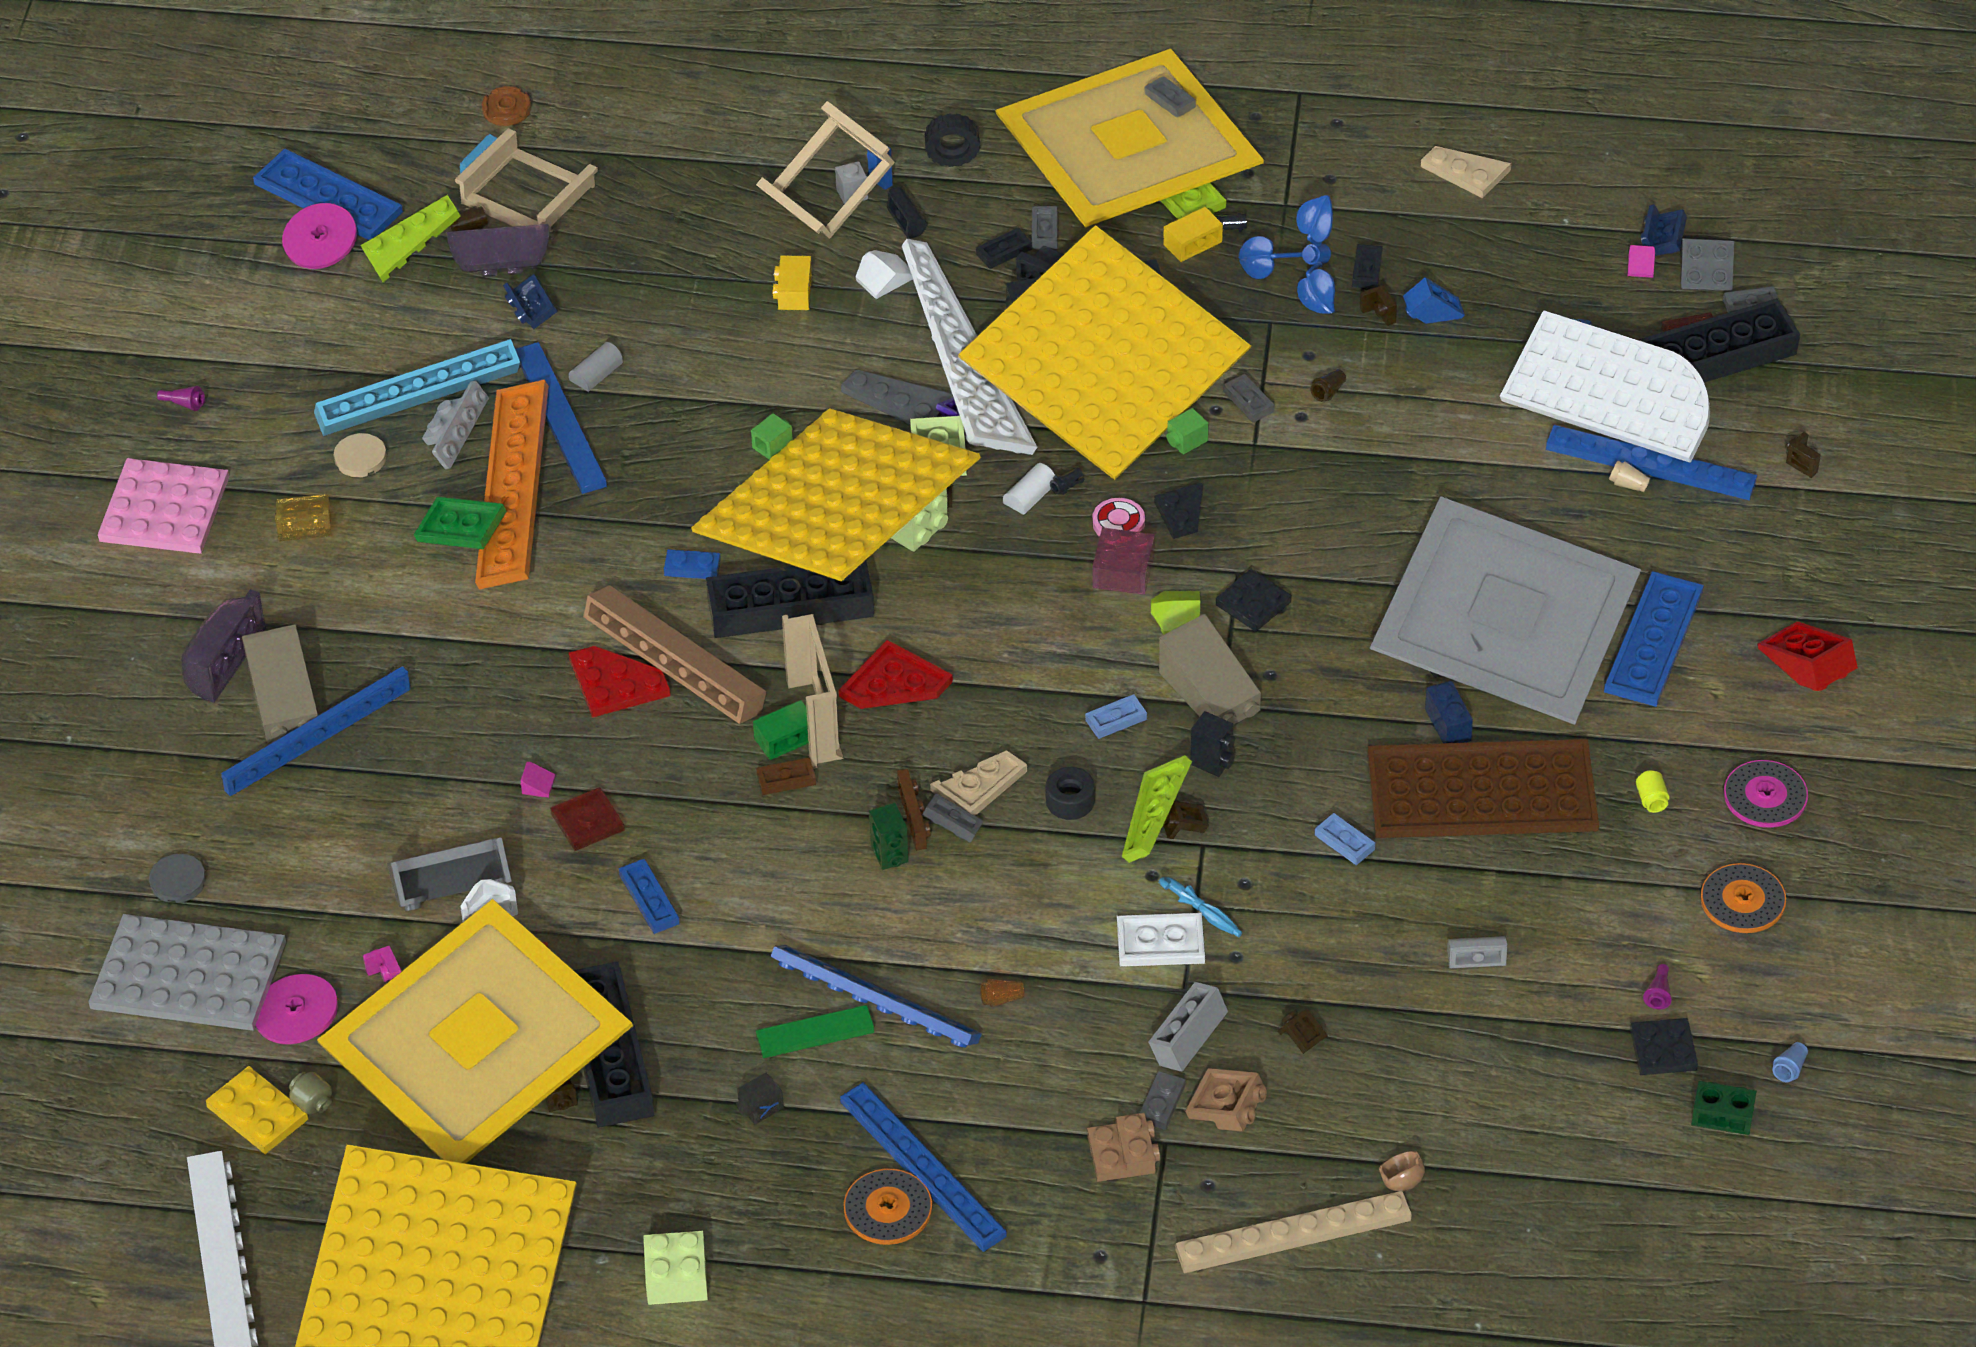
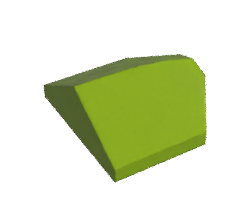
[1151,591,1200,635]

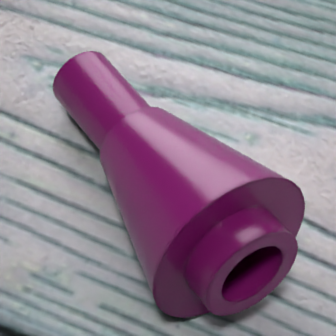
[157,386,205,411]
[1643,964,1672,1010]

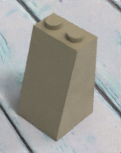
[1159,614,1261,725]
[242,625,318,743]

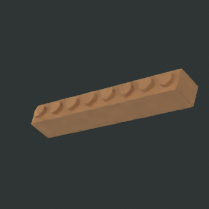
[583,585,766,724]

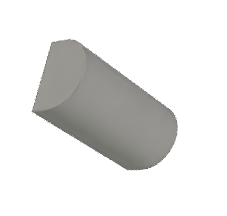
[569,342,623,392]
[1447,936,1507,968]

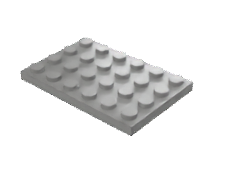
[89,914,286,1031]

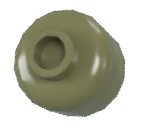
[289,1072,332,1115]

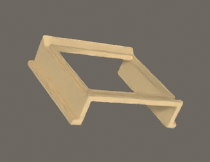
[756,101,895,239]
[455,128,598,240]
[782,614,844,769]

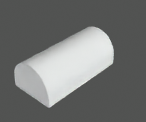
[1003,463,1055,515]

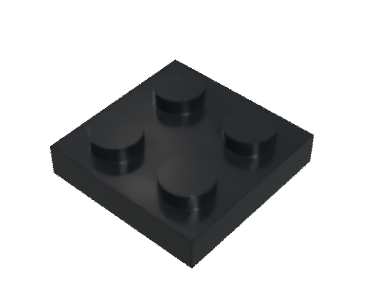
[1216,569,1292,632]
[1630,1018,1698,1075]

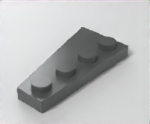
[841,370,953,425]

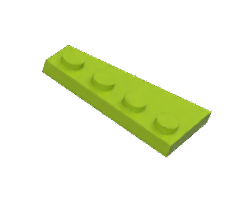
[360,195,461,283]
[1122,755,1192,863]

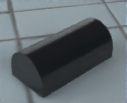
[887,187,927,239]

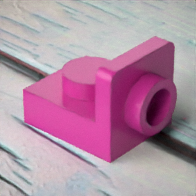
[363,946,401,982]

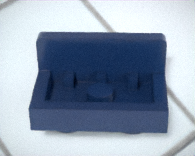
[1641,204,1687,256]
[503,274,558,329]

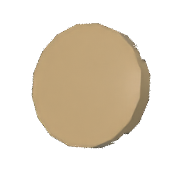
[334,433,387,477]

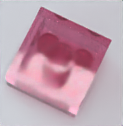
[1093,527,1155,595]

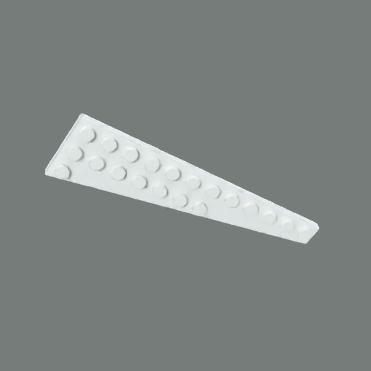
[902,239,1037,455]

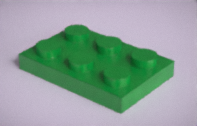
[414,497,507,549]

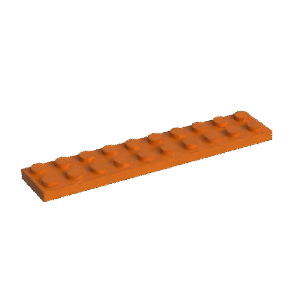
[475,380,549,589]

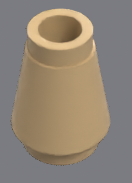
[1609,461,1651,492]

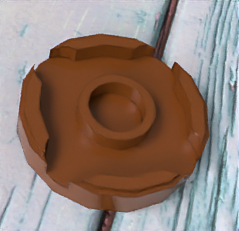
[481,86,531,126]

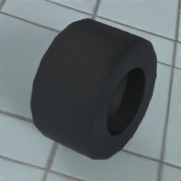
[1045,766,1095,820]

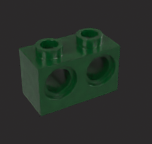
[869,803,908,870]
[1691,1081,1757,1135]

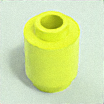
[1636,770,1669,813]

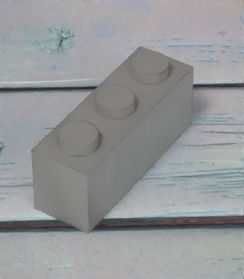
[1149,982,1228,1072]

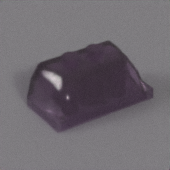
[447,224,554,277]
[181,589,266,703]

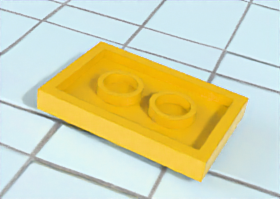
[205,1066,308,1154]

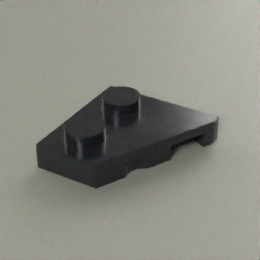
[1154,482,1203,539]

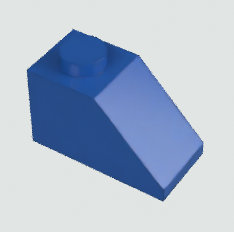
[1403,277,1465,324]

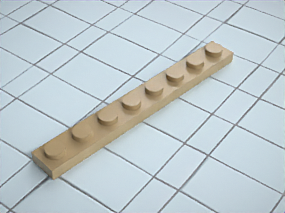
[1175,1191,1411,1273]

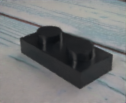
[976,228,1032,269]
[1352,244,1383,289]

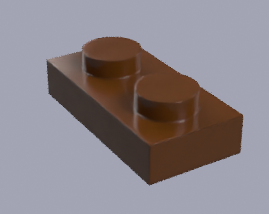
[756,757,816,795]

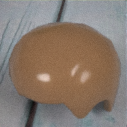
[1379,1151,1425,1191]

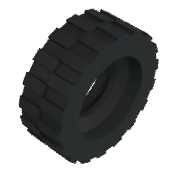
[924,113,980,167]

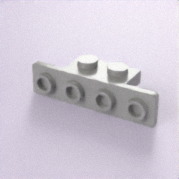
[422,380,489,469]

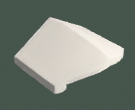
[856,250,913,299]
[460,879,518,922]

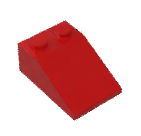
[1757,621,1858,691]

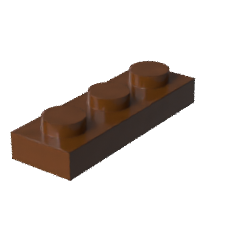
[897,769,931,851]

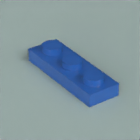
[619,859,679,934]

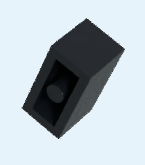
[1190,711,1235,777]

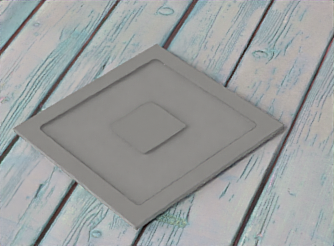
[1370,496,1641,725]

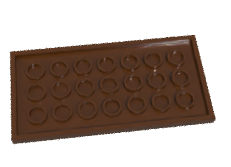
[1367,739,1599,838]

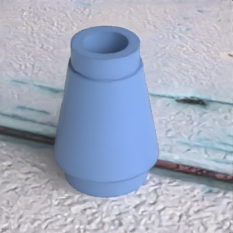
[1772,1042,1808,1082]

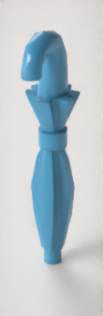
[1159,876,1242,938]

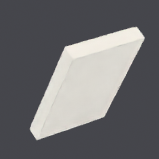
[1117,913,1205,966]

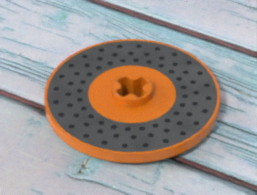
[1701,863,1786,933]
[844,1169,932,1245]

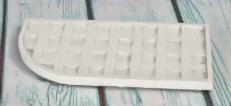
[1500,310,1710,463]

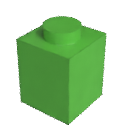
[1166,408,1208,455]
[751,413,793,460]

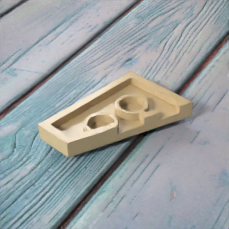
[1421,146,1511,198]
[930,751,1027,816]

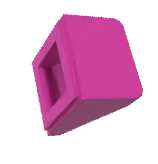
[1628,245,1655,278]
[521,761,556,798]

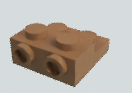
[1185,1068,1267,1132]
[1087,1113,1160,1182]

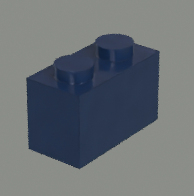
[1425,681,1473,743]

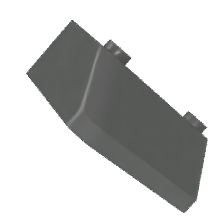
[387,837,512,911]

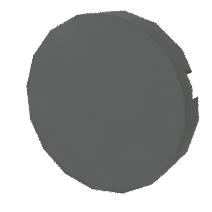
[149,854,206,903]

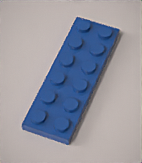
[253,148,403,240]
[1604,571,1704,707]

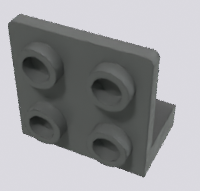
[1680,239,1734,292]

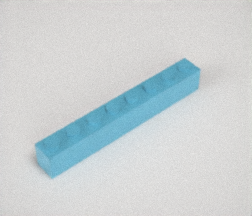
[314,339,520,436]

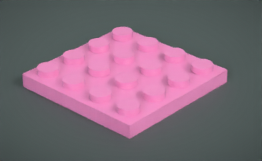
[98,458,229,554]

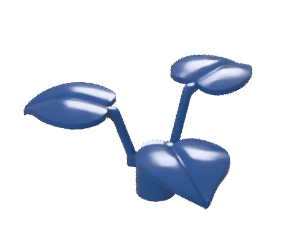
[1239,195,1335,313]

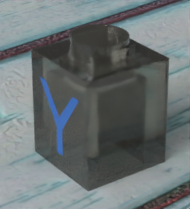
[736,1072,784,1125]

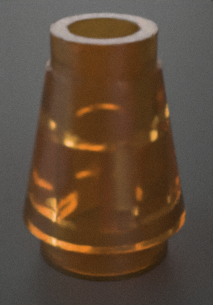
[980,979,1024,1007]

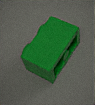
[753,700,809,760]

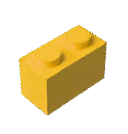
[1163,207,1223,262]
[773,256,812,310]

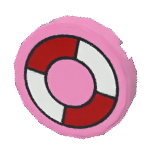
[1092,498,1145,543]

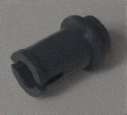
[1216,212,1247,232]
[1050,467,1085,495]

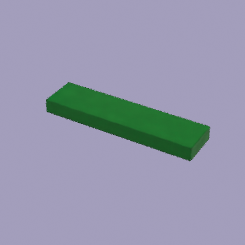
[756,1005,874,1058]

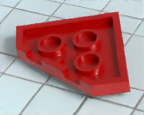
[839,640,953,709]
[568,646,670,718]

